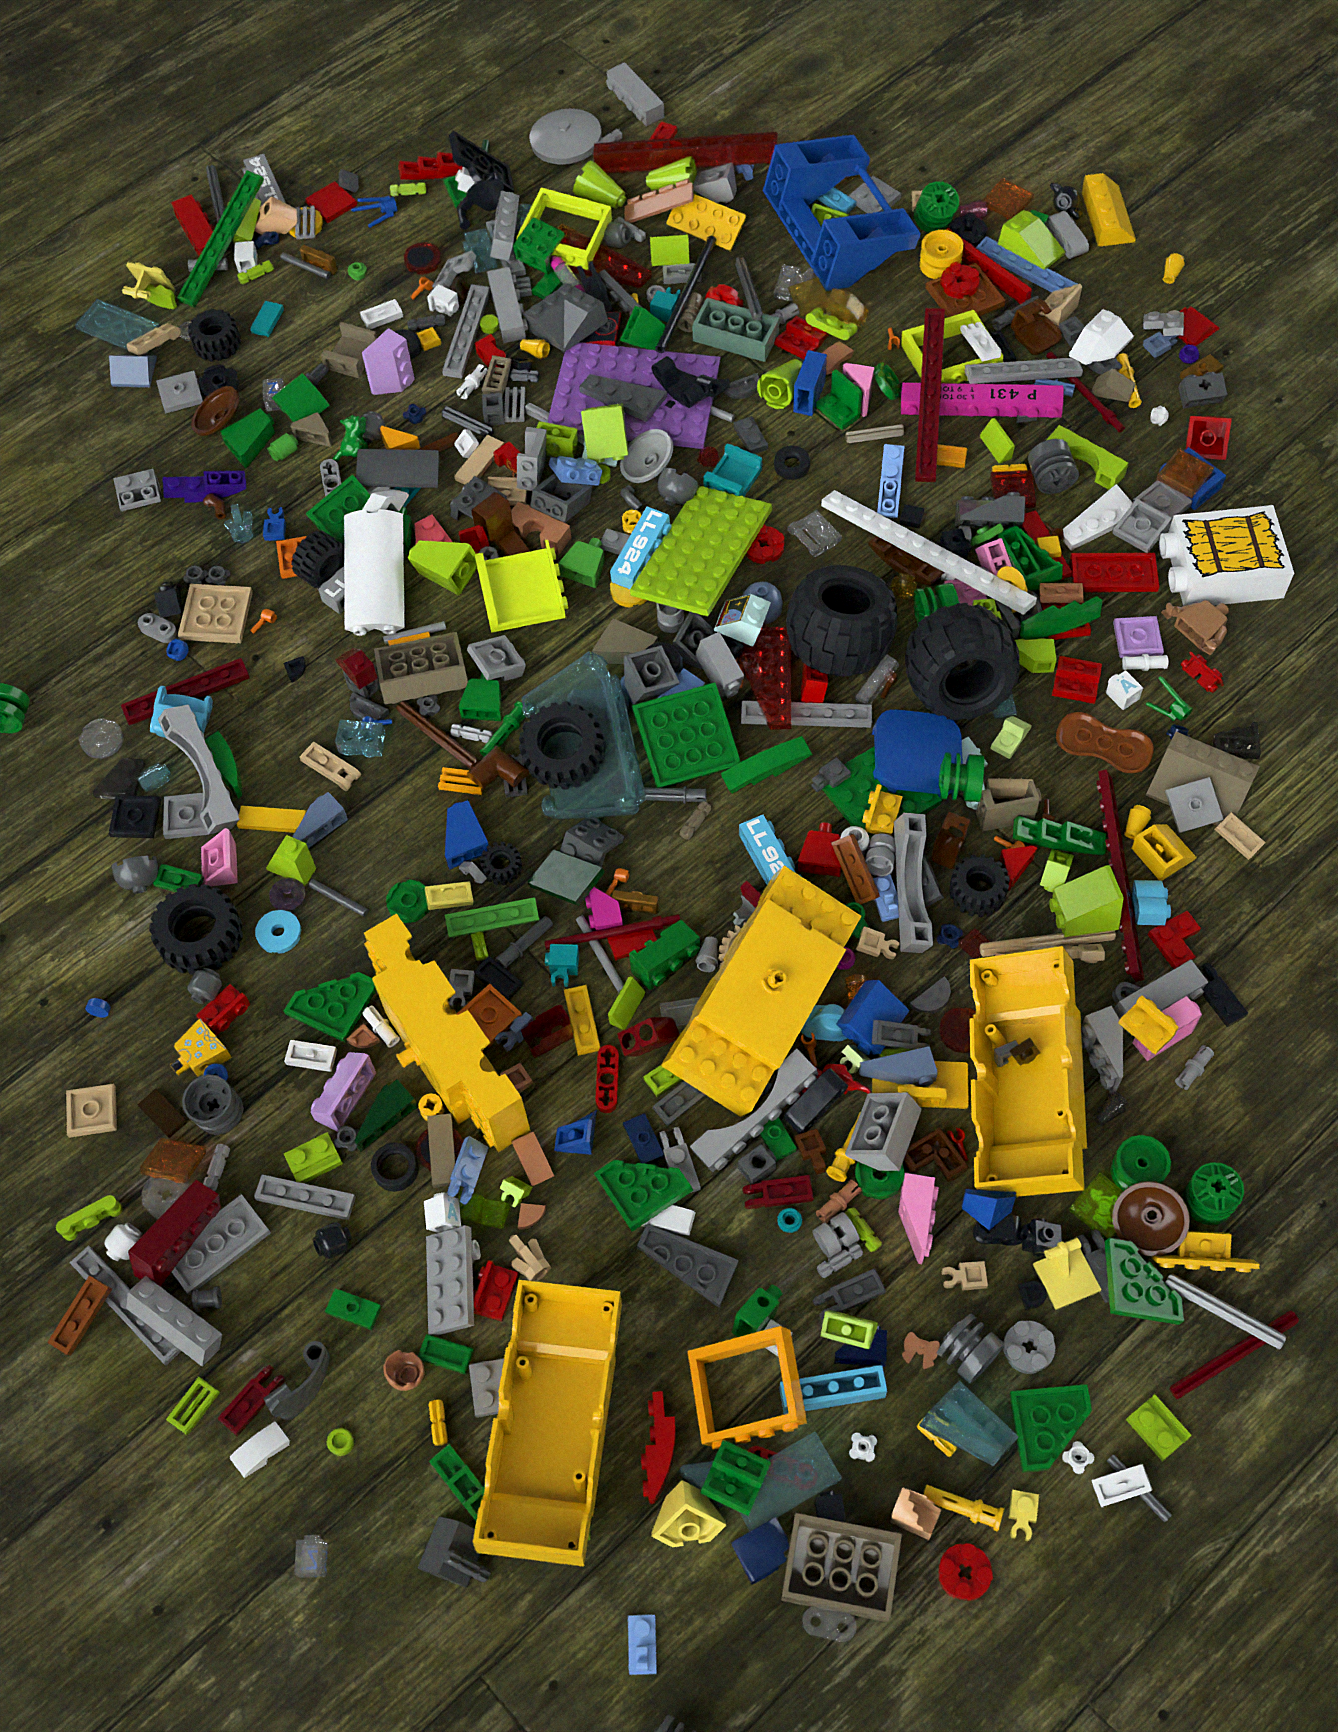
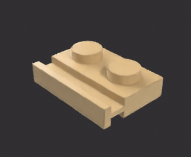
[488,477,528,506]

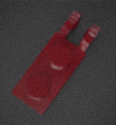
[742,1175,814,1209]
[217,1365,285,1437]

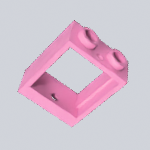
[1132,996,1202,1061]

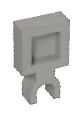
[449,969,475,1009]

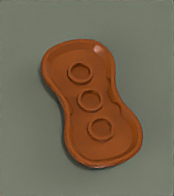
[1056,712,1154,773]

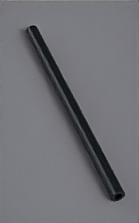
[655,236,716,353]

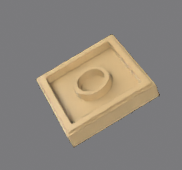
[66,1084,117,1138]

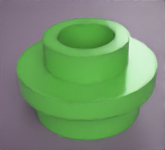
[348,262,367,280]

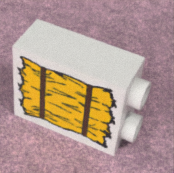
[1159,505,1294,606]

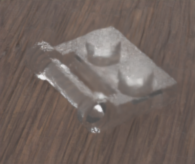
[788,510,842,557]

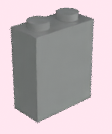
[695,632,744,698]

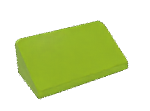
[811,203,849,226]
[980,418,1015,464]
[608,976,645,1030]
[820,1310,878,1349]

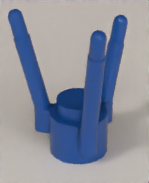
[351,196,397,228]

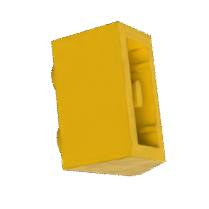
[1131,824,1196,881]

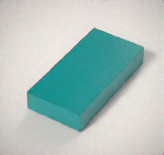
[250,301,284,337]

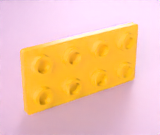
[666,194,746,251]
[872,1061,968,1109]

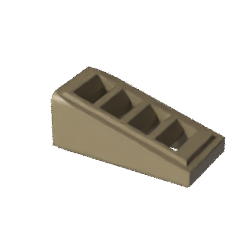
[482,355,512,397]

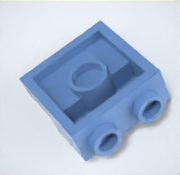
[549,456,602,486]

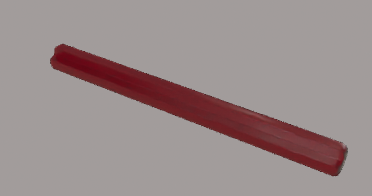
[1169,1311,1299,1399]

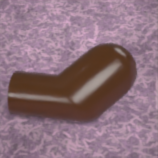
[203,493,226,519]

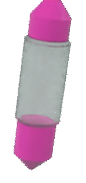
[550,256,585,292]

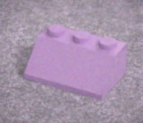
[362,328,415,395]
[311,1052,376,1132]

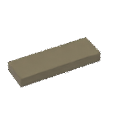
[427,1113,456,1188]

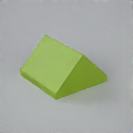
[650,235,690,266]

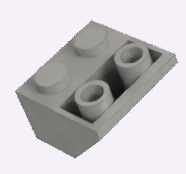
[114,469,163,511]

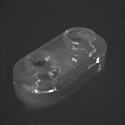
[802,1606,857,1642]

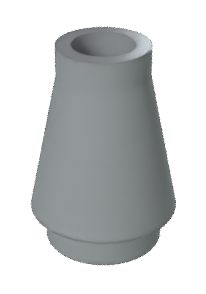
[696,937,718,972]

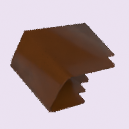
[471,492,514,542]
[932,812,970,869]

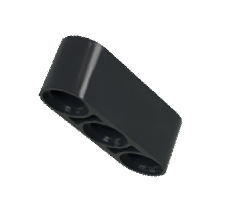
[783,1068,848,1134]

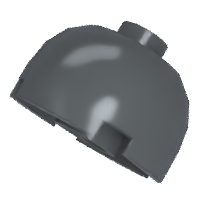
[657,468,699,506]
[111,856,158,894]

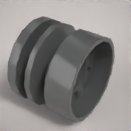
[1027,439,1079,494]
[182,1075,244,1135]
[936,1314,1005,1384]

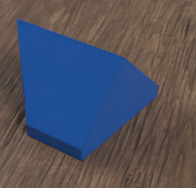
[554,1110,597,1155]
[962,1189,1016,1230]

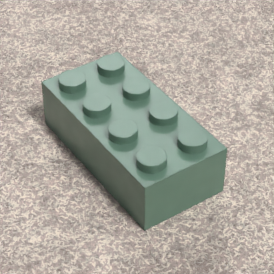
[692,298,779,362]

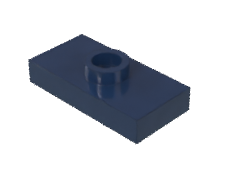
[623,1113,665,1164]

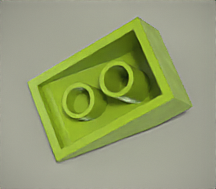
[998,210,1066,270]

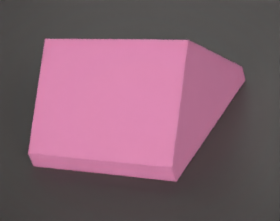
[843,363,874,417]
[201,828,238,887]

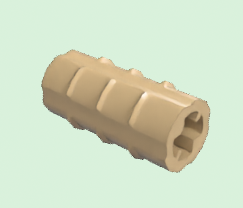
[987,778,1033,800]

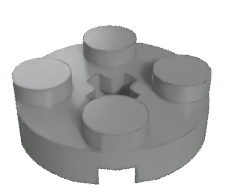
[1003,1321,1055,1374]

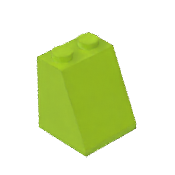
[581,403,629,463]
[407,540,477,596]
[1049,865,1124,937]

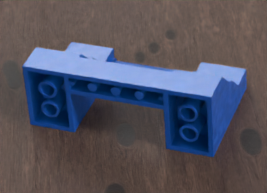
[763,135,921,291]

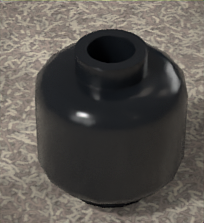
[313,1222,352,1259]

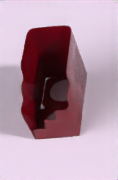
[521,1005,574,1058]
[617,1017,680,1057]

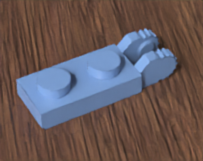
[447,1136,489,1204]

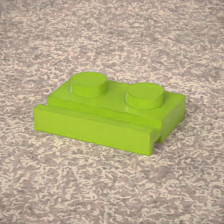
[284,1132,343,1183]
[1126,1394,1192,1461]

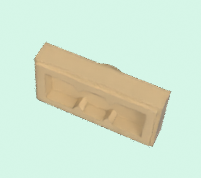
[1214,812,1266,860]

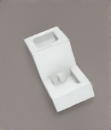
[362,489,409,513]

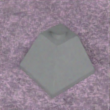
[693,162,737,203]

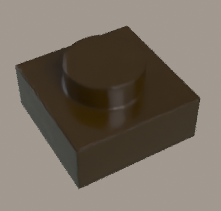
[450,276,471,304]
[1009,1038,1041,1066]

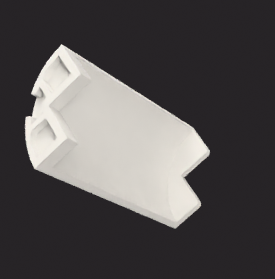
[344,509,404,636]

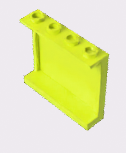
[475,540,568,633]

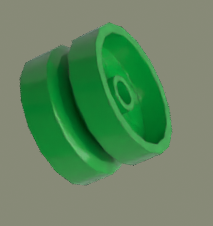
[0,683,30,733]
[1110,1135,1171,1192]

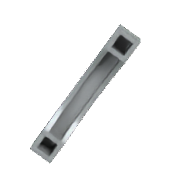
[158,704,239,835]
[894,813,933,953]
[690,1049,819,1173]

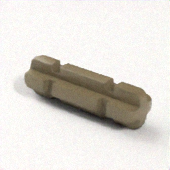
[680,801,711,840]

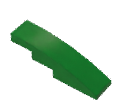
[1020,596,1102,640]
[721,736,813,794]
[1013,816,1106,855]
[429,1444,485,1521]

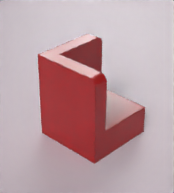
[459,525,489,554]

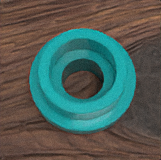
[777,1208,802,1233]

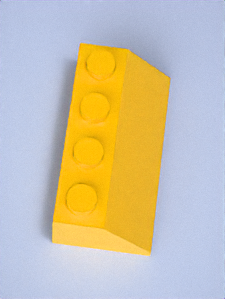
[1082,173,1136,247]

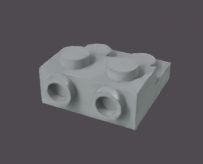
[1113,499,1172,553]
[467,635,526,681]

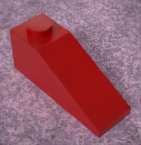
[801,663,828,703]

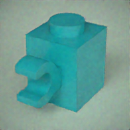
[650,287,680,322]
[545,944,579,987]

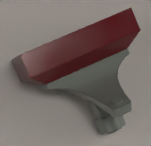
[733,880,762,927]

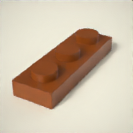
[831,833,880,905]
[47,1275,112,1356]

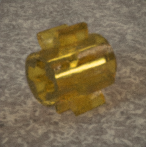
[891,573,917,600]

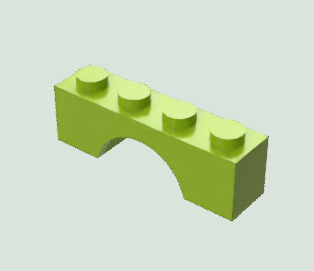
[1046,425,1128,490]

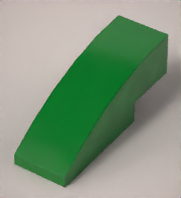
[205,731,242,798]

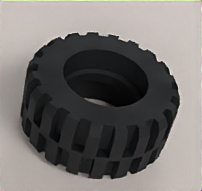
[519,701,606,790]
[149,884,243,975]

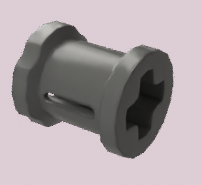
[192,1286,222,1312]

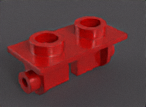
[1181,651,1224,693]

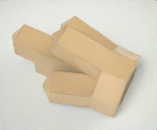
[509,1235,551,1282]

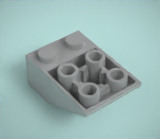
[1081,1006,1123,1096]

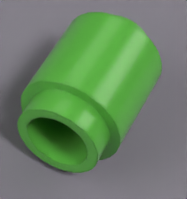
[267,433,298,461]

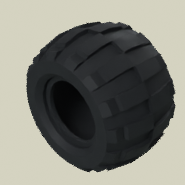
[786,565,897,676]
[905,603,1020,721]

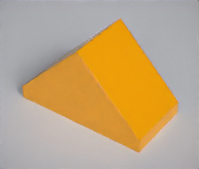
[380,426,420,450]

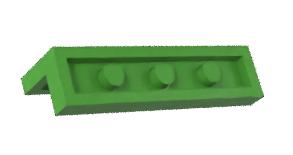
[445,897,539,938]

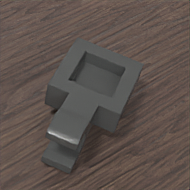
[811,757,851,792]

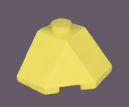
[652,1480,726,1547]

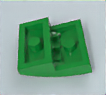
[272,373,329,422]
[700,1440,771,1516]

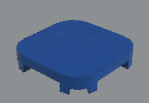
[872,709,963,797]

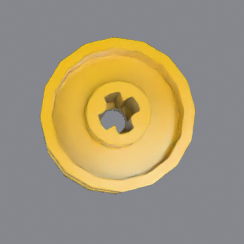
[919,230,963,279]

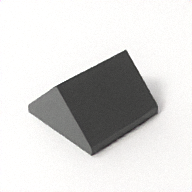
[673,612,714,669]
[418,1517,481,1588]

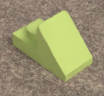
[991,716,1032,759]

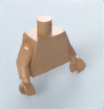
[1161,600,1229,655]

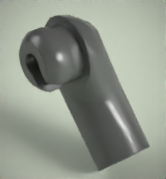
[621,485,643,511]

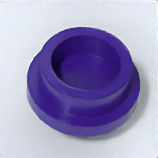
[1179,345,1199,363]

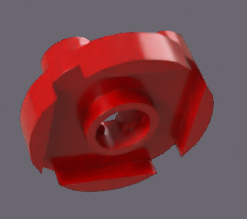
[940,262,980,299]
[705,284,744,308]
[746,524,784,564]
[938,1543,993,1601]

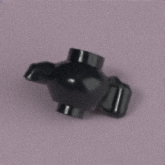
[1050,183,1083,220]

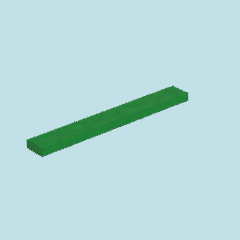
[177,170,265,308]

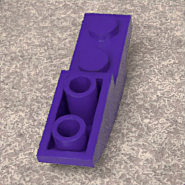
[162,471,246,503]

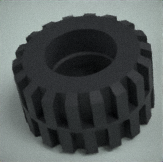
[188,309,241,362]
[291,531,344,588]
[949,854,1010,917]

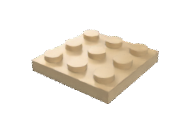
[178,584,253,643]

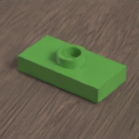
[970,523,1004,546]

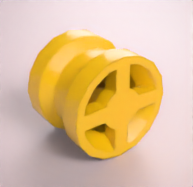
[622,510,642,535]
[418,1093,445,1121]

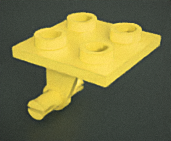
[123,262,176,300]
[1033,1238,1101,1310]

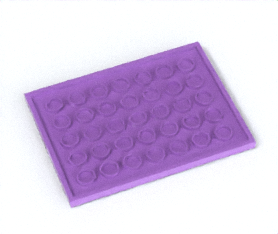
[547,342,720,449]

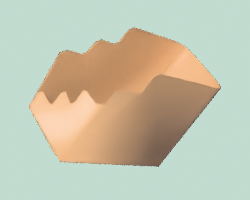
[254,196,297,235]
[891,1488,941,1540]

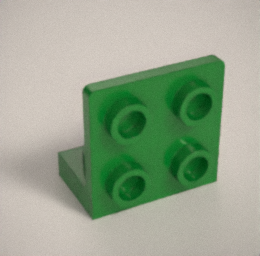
[513,218,565,274]
[816,369,862,430]

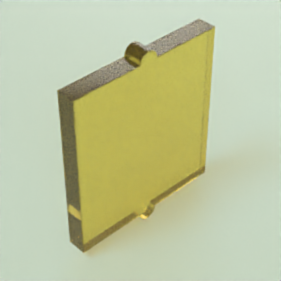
[788,277,830,317]

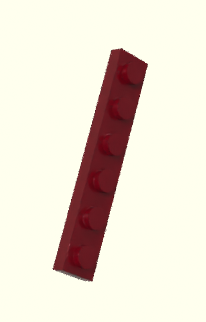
[121,658,250,726]

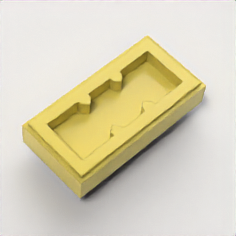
[425,881,474,910]

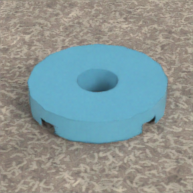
[255,910,301,954]

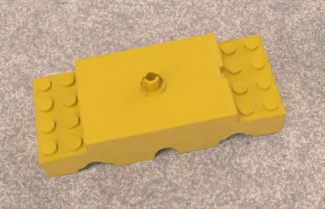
[661,866,861,1117]
[364,913,531,1153]
[970,946,1087,1197]
[473,1280,622,1566]

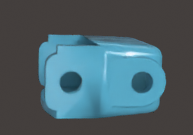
[150,686,213,738]

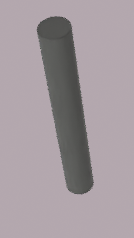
[280,252,331,279]
[308,879,369,917]
[1106,1454,1172,1523]

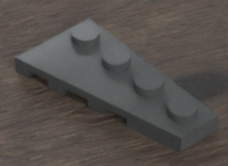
[579,374,667,422]
[637,1224,739,1308]

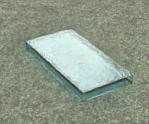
[75,299,160,350]
[739,1432,842,1532]

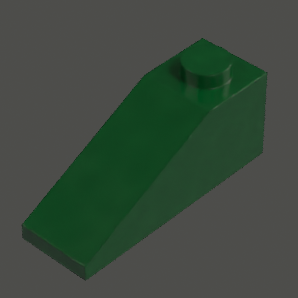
[354,1079,418,1152]

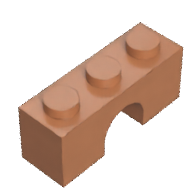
[511,502,571,556]

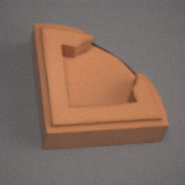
[346,1023,380,1048]
[518,1203,546,1230]

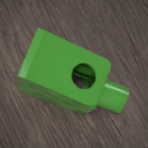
[559,538,605,588]

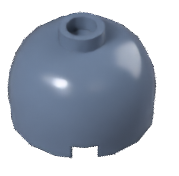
[743,581,783,624]

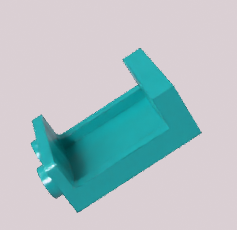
[703,443,762,497]

